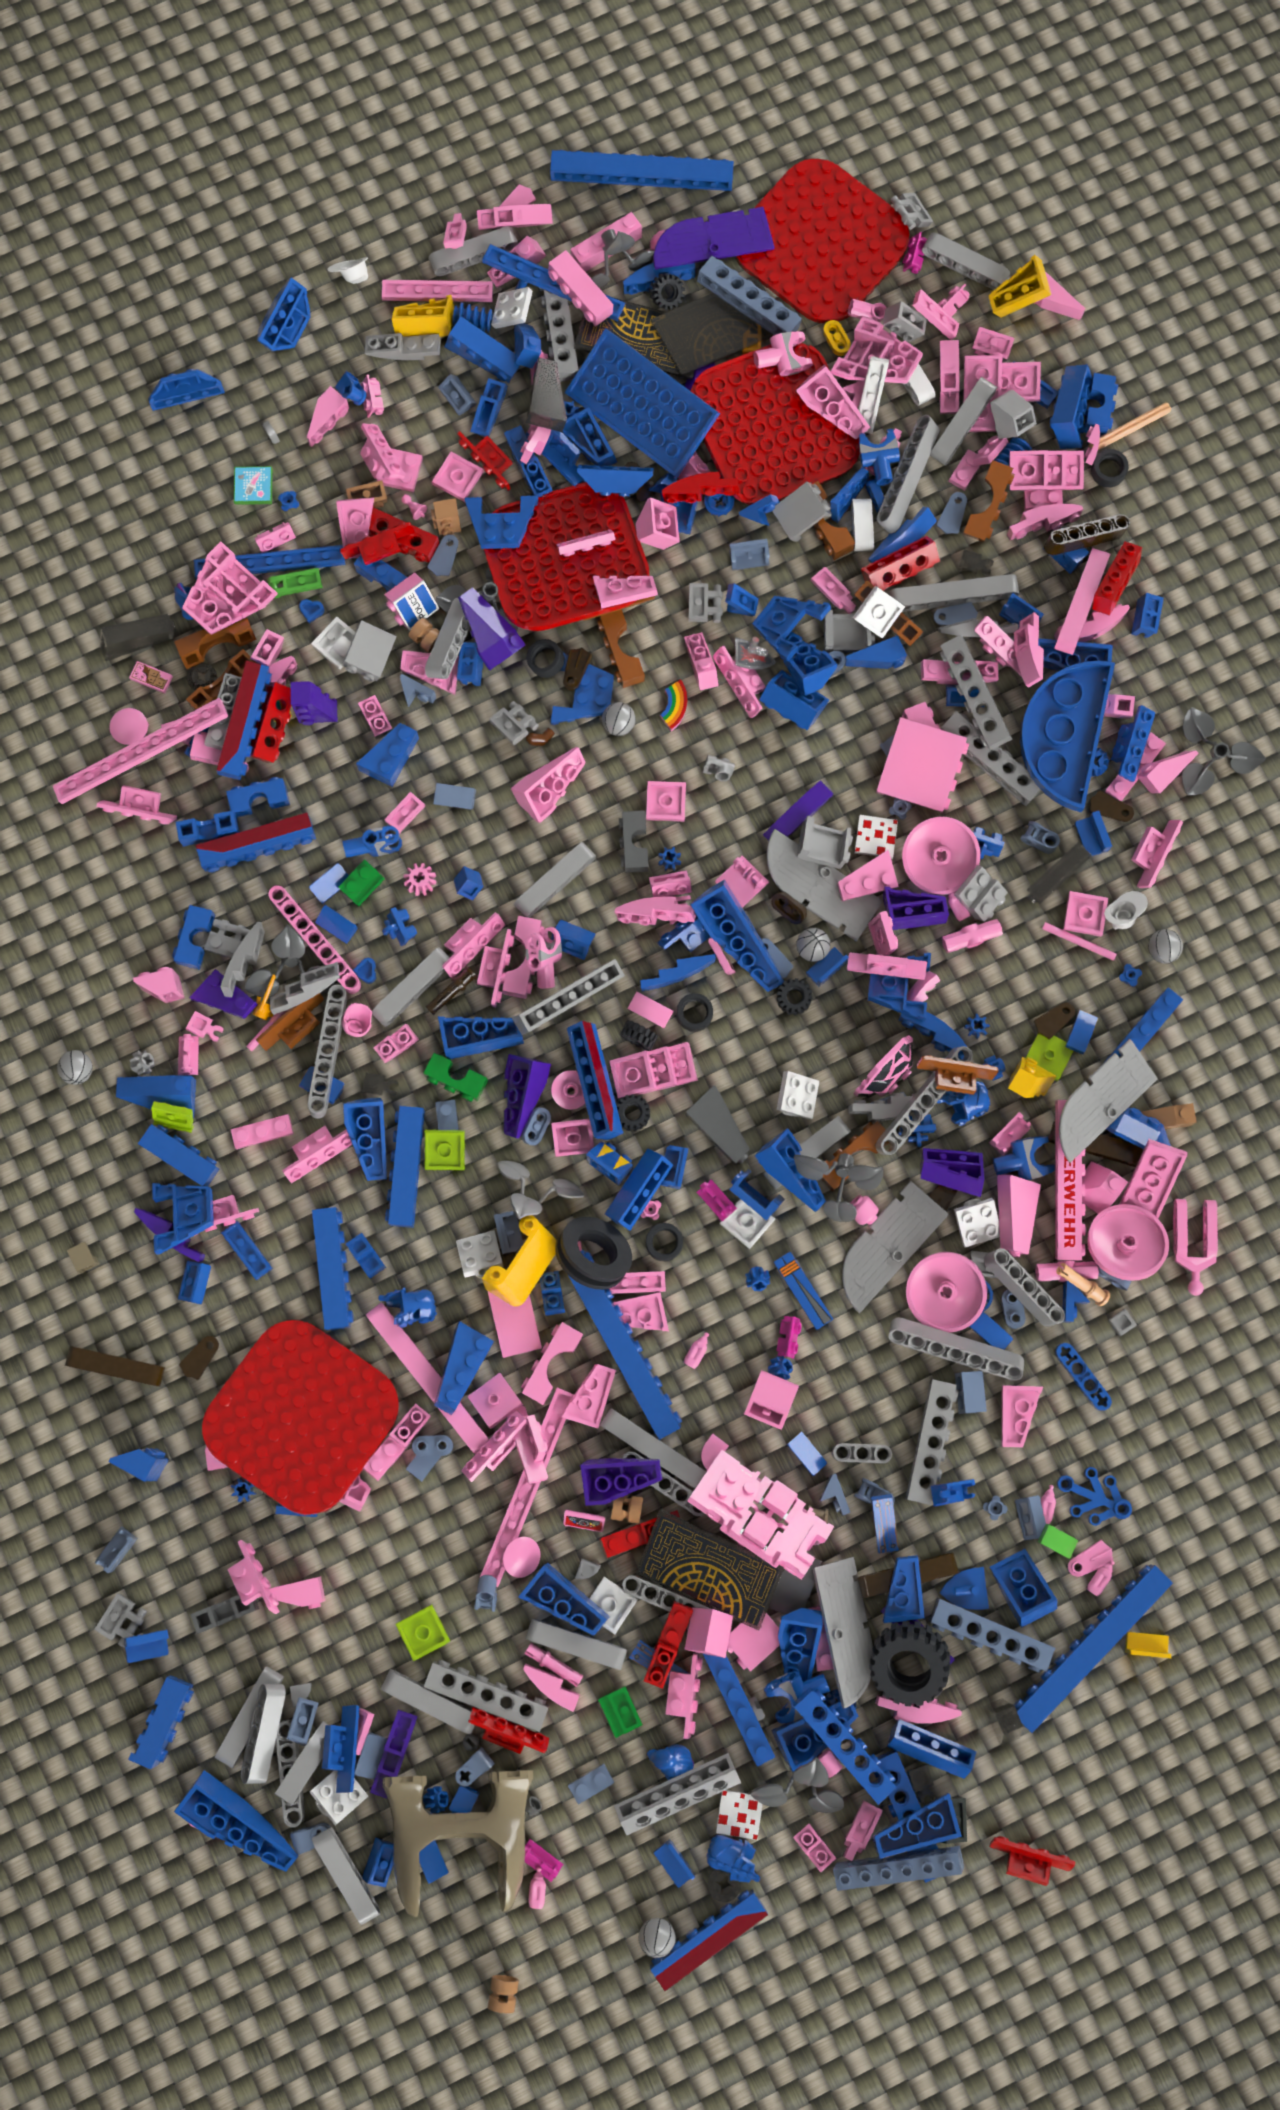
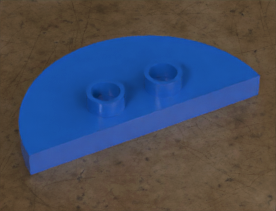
[1020,661,1115,813]

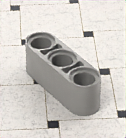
[831,1443,892,1463]

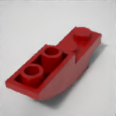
[662,472,740,503]
[600,1510,683,1558]
[643,1601,693,1689]

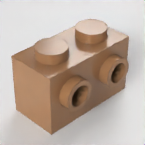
[346,480,387,509]
[431,498,461,536]

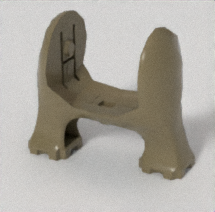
[382,1770,533,1917]

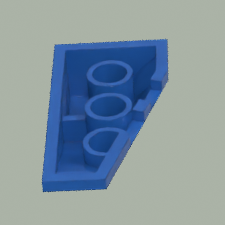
[754,1128,826,1212]

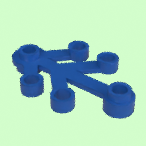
[1057,1467,1132,1526]

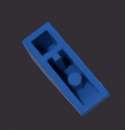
[514,323,541,369]
[845,635,907,669]

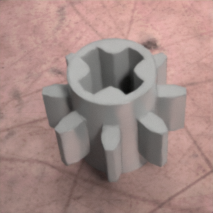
[129,1050,155,1075]

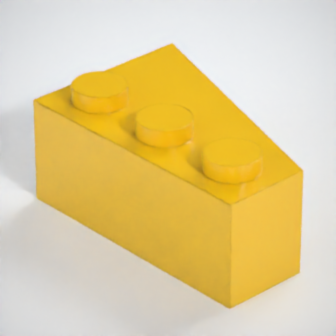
[988,254,1052,318]
[392,295,454,337]
[1008,1057,1057,1098]

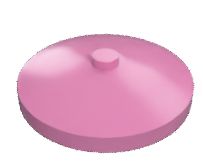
[902,817,980,895]
[1087,1204,1169,1281]
[906,1252,987,1332]

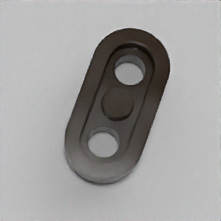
[771,891,807,924]

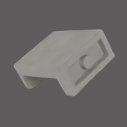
[773,481,832,542]
[824,610,875,653]
[342,620,397,682]
[797,816,853,869]

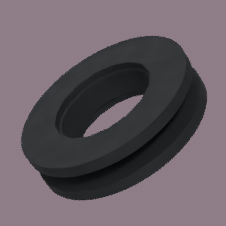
[555,1217,632,1290]

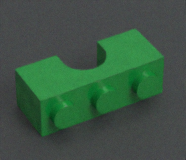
[423,1053,488,1102]

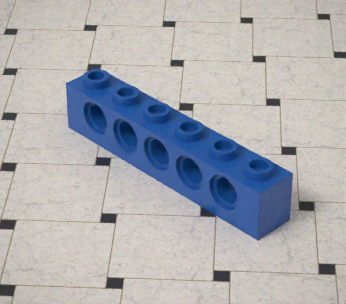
[792,1687,897,1805]
[873,1750,938,1883]

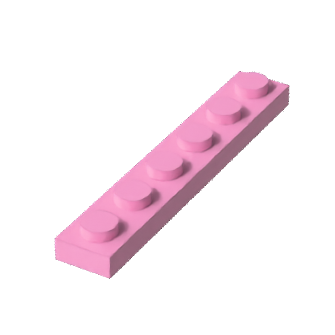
[382,280,493,302]

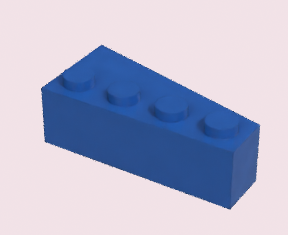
[1050,364,1092,449]
[518,1563,610,1636]
[128,1675,194,1769]
[872,1793,962,1859]

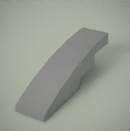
[937,618,1019,637]
[220,922,265,997]
[270,962,340,1015]

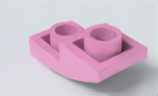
[1084,424,1100,466]
[358,695,392,737]
[907,971,940,1002]
[628,992,673,1028]
[374,1024,419,1063]
[793,1824,837,1872]

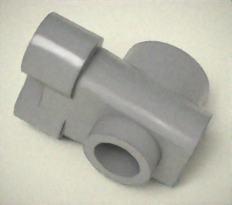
[702,755,735,781]

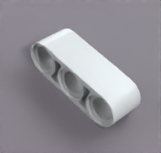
[903,363,935,406]
[851,498,874,551]

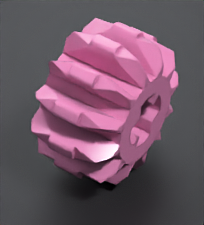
[404,863,436,896]

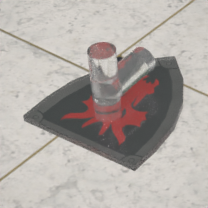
[735,637,776,669]

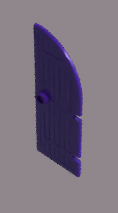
[653,207,775,269]

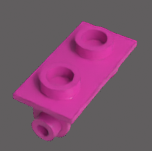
[903,232,927,274]
[697,1180,737,1222]
[776,1316,802,1359]
[525,1839,564,1882]

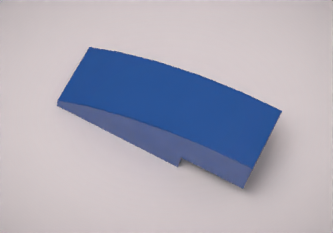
[470,378,508,437]

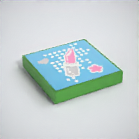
[234,466,273,505]

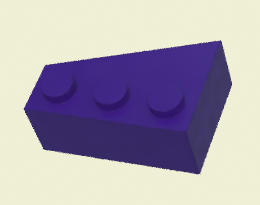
[291,681,338,725]
[883,886,949,930]
[920,1148,984,1197]

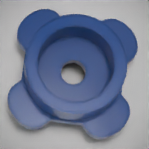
[278,491,299,511]
[1119,964,1142,987]

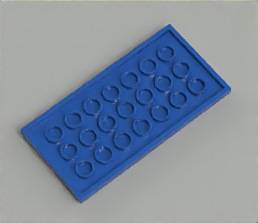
[565,328,720,478]

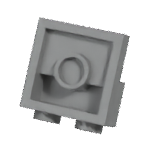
[954,865,1008,922]

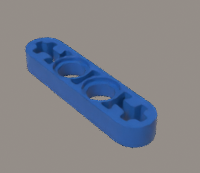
[1055,1343,1112,1411]

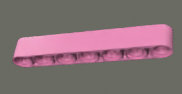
[1054,548,1110,655]
[269,886,361,994]

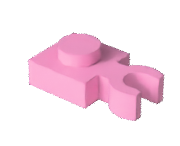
[186,1011,223,1042]

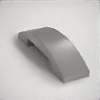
[275,1721,328,1805]

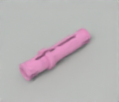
[524,1642,583,1687]

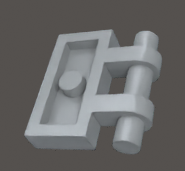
[891,193,933,230]
[689,583,723,623]
[489,701,539,746]
[204,919,250,959]
[94,1593,147,1648]

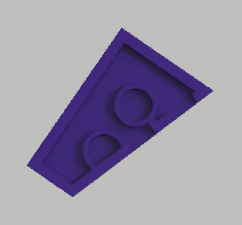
[189,969,258,1019]

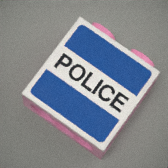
[384,573,439,631]

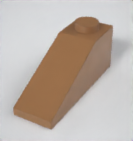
[1142,1103,1197,1129]

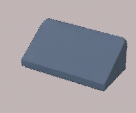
[438,374,477,415]
[1015,1495,1046,1540]
[286,1697,319,1746]
[355,1732,388,1780]

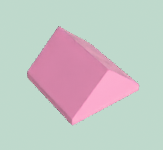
[552,1119,594,1157]
[685,1608,733,1658]

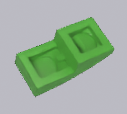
[1038,1524,1078,1559]

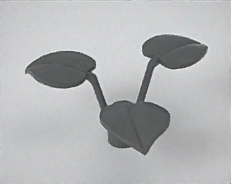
[591,229,654,289]
[436,567,518,632]
[1182,707,1266,795]
[245,925,336,997]
[794,1153,883,1222]
[750,1757,844,1813]

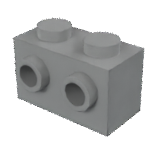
[883,301,927,342]

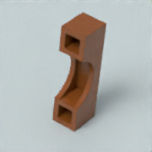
[963,460,1015,542]
[813,481,855,560]
[854,580,923,646]
[597,609,645,688]
[174,617,257,669]
[186,649,256,711]
[821,1121,889,1192]

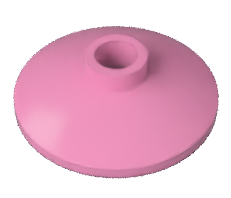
[551,1071,585,1110]

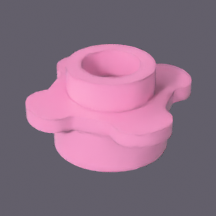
[640,1201,661,1220]

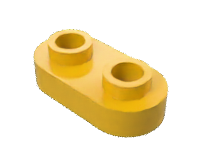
[823,320,851,356]

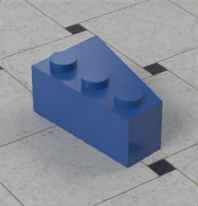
[556,407,617,466]
[356,723,419,787]

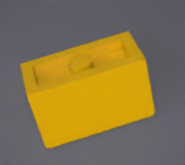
[1125,1632,1171,1658]

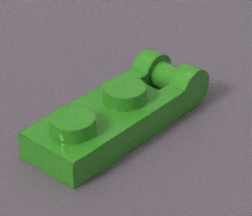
[267,568,323,599]

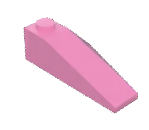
[796,365,871,439]
[511,747,586,823]

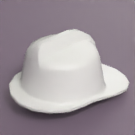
[328,257,368,284]
[1104,891,1148,930]

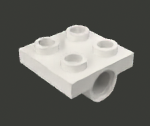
[491,287,533,329]
[311,617,356,669]
[777,1071,819,1119]
[954,1198,1000,1247]
[456,1230,504,1278]
[310,1771,368,1825]

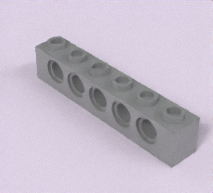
[539,288,578,382]
[940,635,1012,750]
[941,711,1041,806]
[512,959,625,1035]
[905,1379,958,1505]
[424,1659,549,1732]
[614,1753,741,1835]

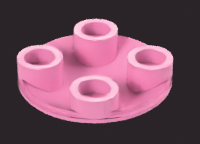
[110,708,149,745]
[501,1537,540,1578]

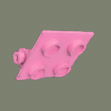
[715,856,769,908]

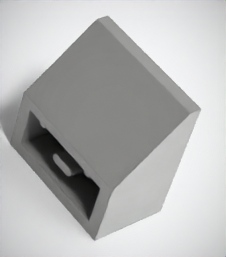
[990,390,1037,439]

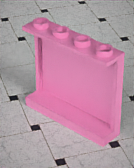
[876,718,969,814]

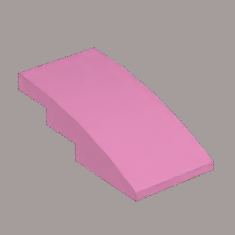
[1009,450,1084,491]
[610,1042,698,1099]

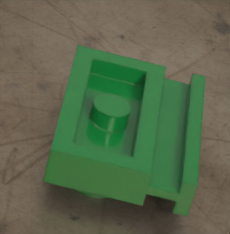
[338,859,385,907]
[598,1686,643,1738]

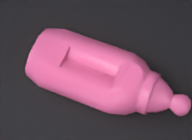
[947,887,970,922]
[684,1332,709,1369]
[1040,1485,1056,1524]
[1087,1560,1115,1597]
[528,1867,546,1909]

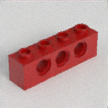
[368,507,440,563]
[861,536,940,591]
[1092,541,1142,616]
[250,682,292,763]

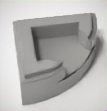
[575,1558,601,1579]
[290,1682,312,1708]
[748,1696,765,1721]

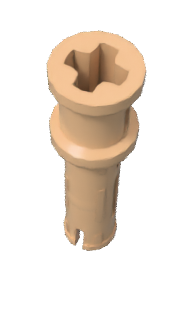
[1056,1263,1110,1306]

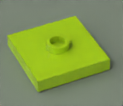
[1025,1033,1073,1082]
[425,1130,465,1170]
[395,1604,451,1662]

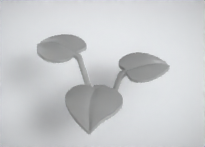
[497,1161,585,1220]

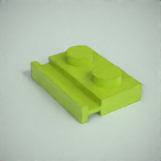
[151,1101,194,1133]

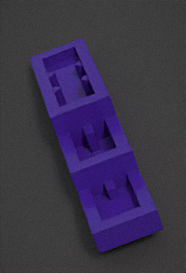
[763,780,834,841]
[134,1208,206,1262]
[370,1710,418,1799]

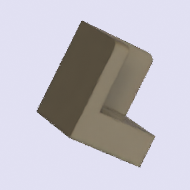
[67,1242,99,1273]

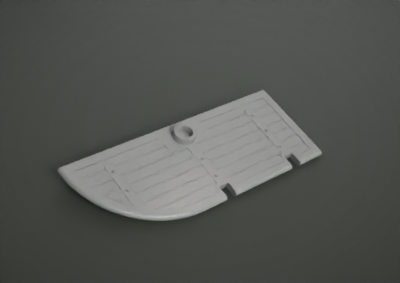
[767,829,883,942]
[1059,1039,1158,1163]
[842,1181,949,1313]
[812,1557,873,1709]

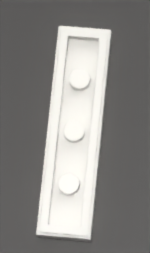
[859,356,889,434]

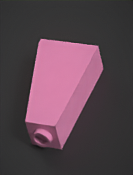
[997,1175,1041,1257]

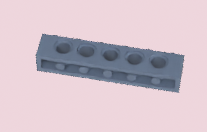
[697,256,802,335]
[929,1598,1055,1673]
[833,1846,964,1891]

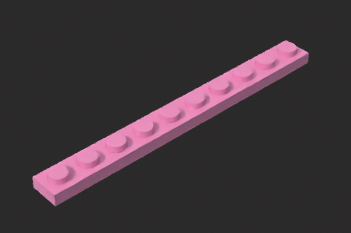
[53,698,229,804]
[480,1388,574,1587]

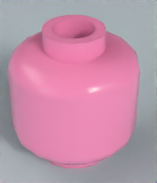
[850,1195,879,1225]

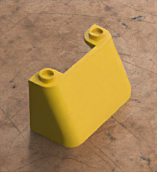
[482,1215,557,1307]

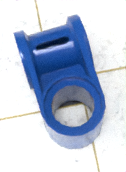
[335,371,366,406]

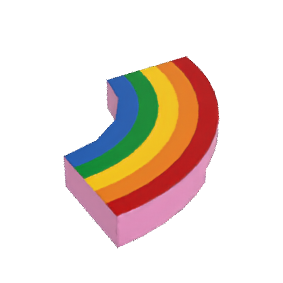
[660,679,688,731]

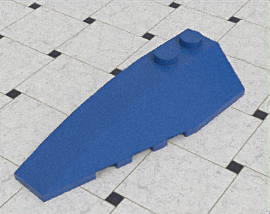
[690,879,784,992]
[174,1770,298,1872]

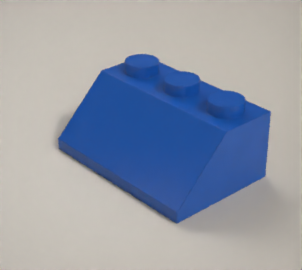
[760,670,829,730]
[108,1448,169,1481]

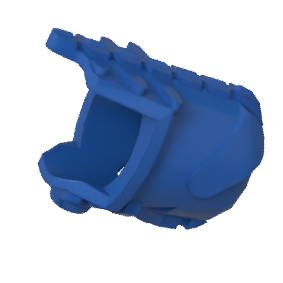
[937,1081,990,1126]
[378,1288,437,1328]
[707,1835,760,1883]

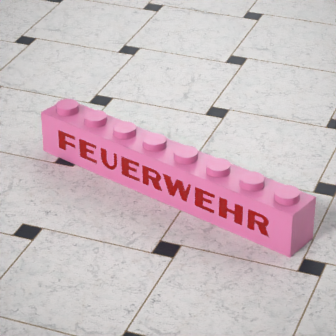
[1055,1100,1085,1260]

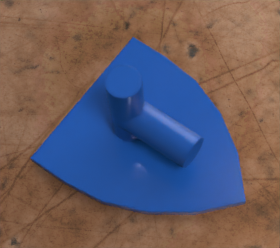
[939,1567,989,1610]

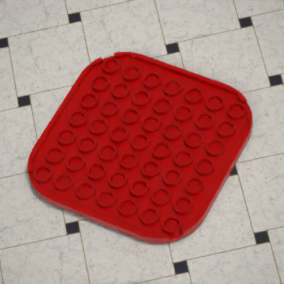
[735,159,909,324]
[691,343,859,505]
[483,482,650,631]
[202,1320,399,1515]

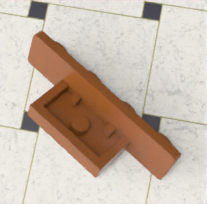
[256,993,324,1051]
[917,1055,998,1095]

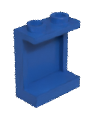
[729,1169,785,1220]

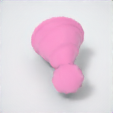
[402,494,427,520]

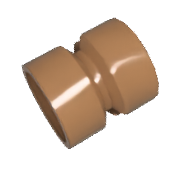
[409,618,440,653]
[611,1495,643,1524]
[488,1975,519,2013]

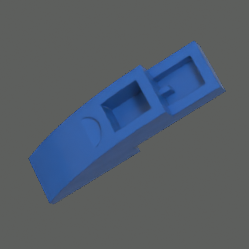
[623,263,695,295]
[504,425,553,498]
[899,1012,967,1060]

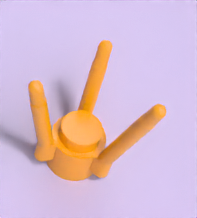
[253,975,276,1021]

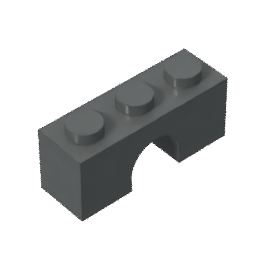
[619,811,648,873]
[190,1595,260,1634]

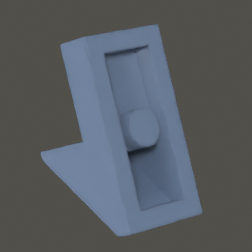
[400,674,436,707]
[819,1473,851,1515]

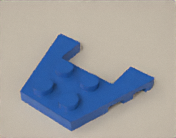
[465,496,538,549]
[752,596,831,662]
[551,653,614,725]
[868,953,931,1022]
[152,1183,214,1255]

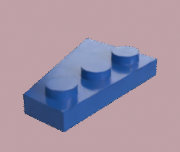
[830,468,869,523]
[883,1555,925,1623]

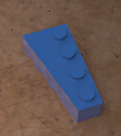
[445,316,521,383]
[1038,638,1113,672]
[438,1016,524,1060]
[434,1321,494,1415]

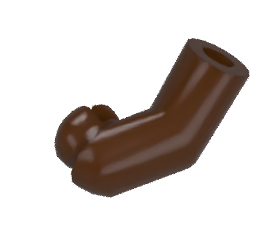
[526,727,555,746]

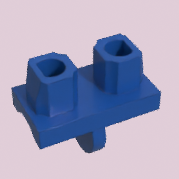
[973,827,1005,859]
[382,907,417,946]
[898,1114,936,1147]

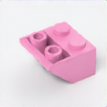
[133,967,185,1003]
[744,1370,799,1430]

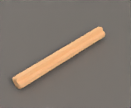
[1088,402,1171,450]

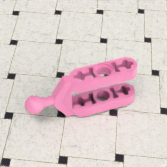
[1173,1199,1218,1296]

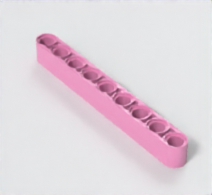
[366,1302,489,1454]

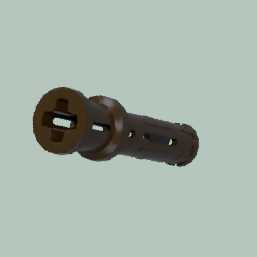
[425,965,478,1015]

